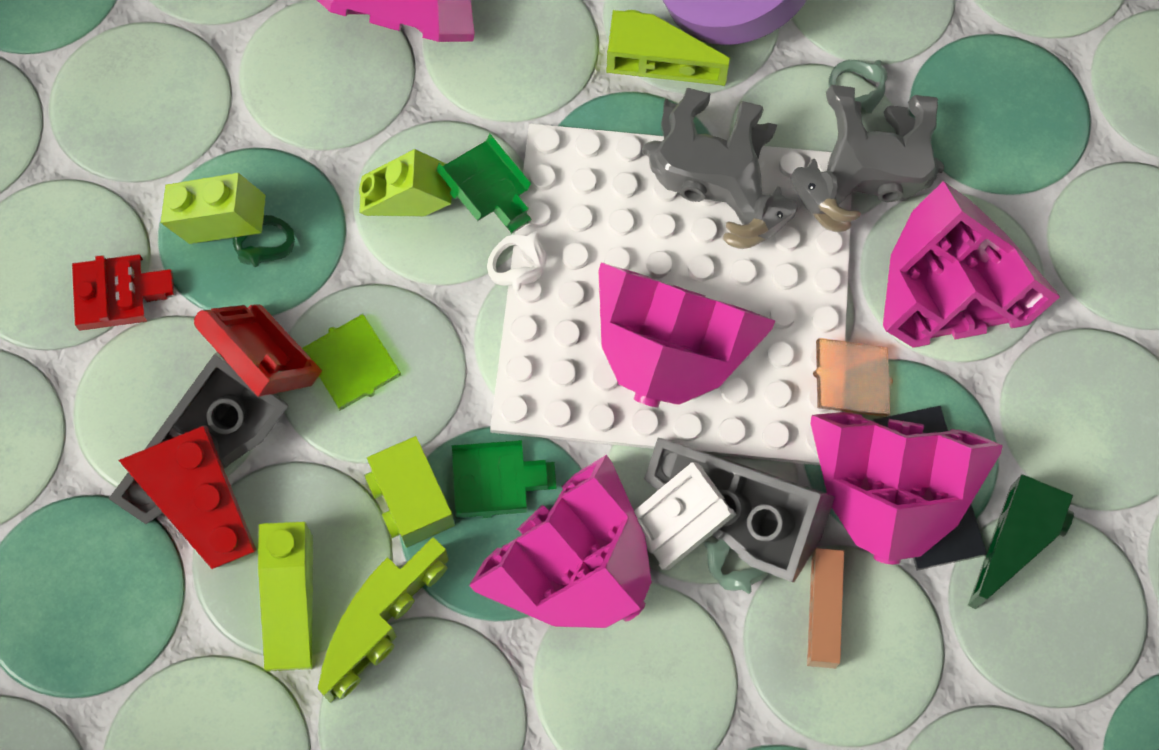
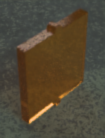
[813,338,893,417]

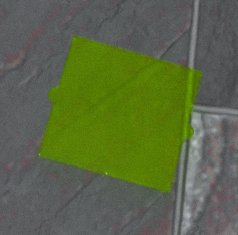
[302,314,401,411]

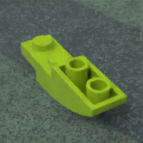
[318,537,449,703]

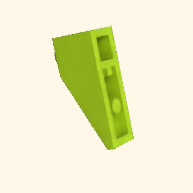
[606,10,730,86]
[258,522,313,672]

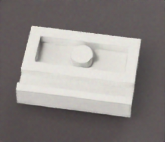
[634,462,737,570]

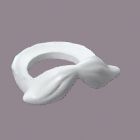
[487,232,546,291]

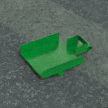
[436,134,532,234]
[451,440,557,518]

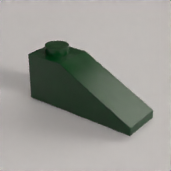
[968,474,1074,609]

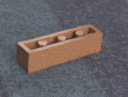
[807,548,844,669]

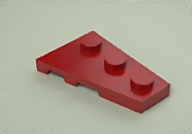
[118,426,257,569]

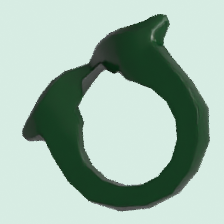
[233,215,295,267]

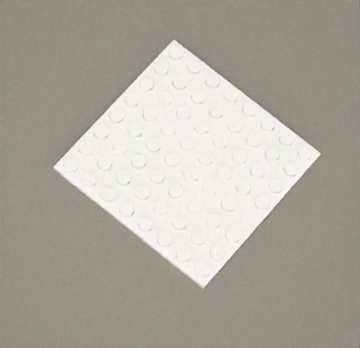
[490,124,852,465]

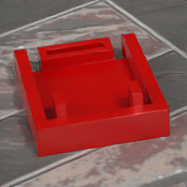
[194,304,322,397]

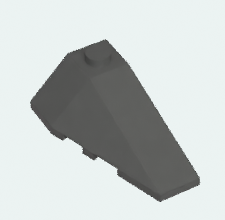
[109,352,289,524]
[644,437,835,582]

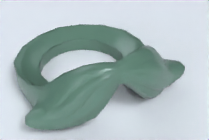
[828,59,888,114]
[704,539,770,594]

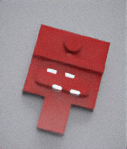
[72,254,174,331]

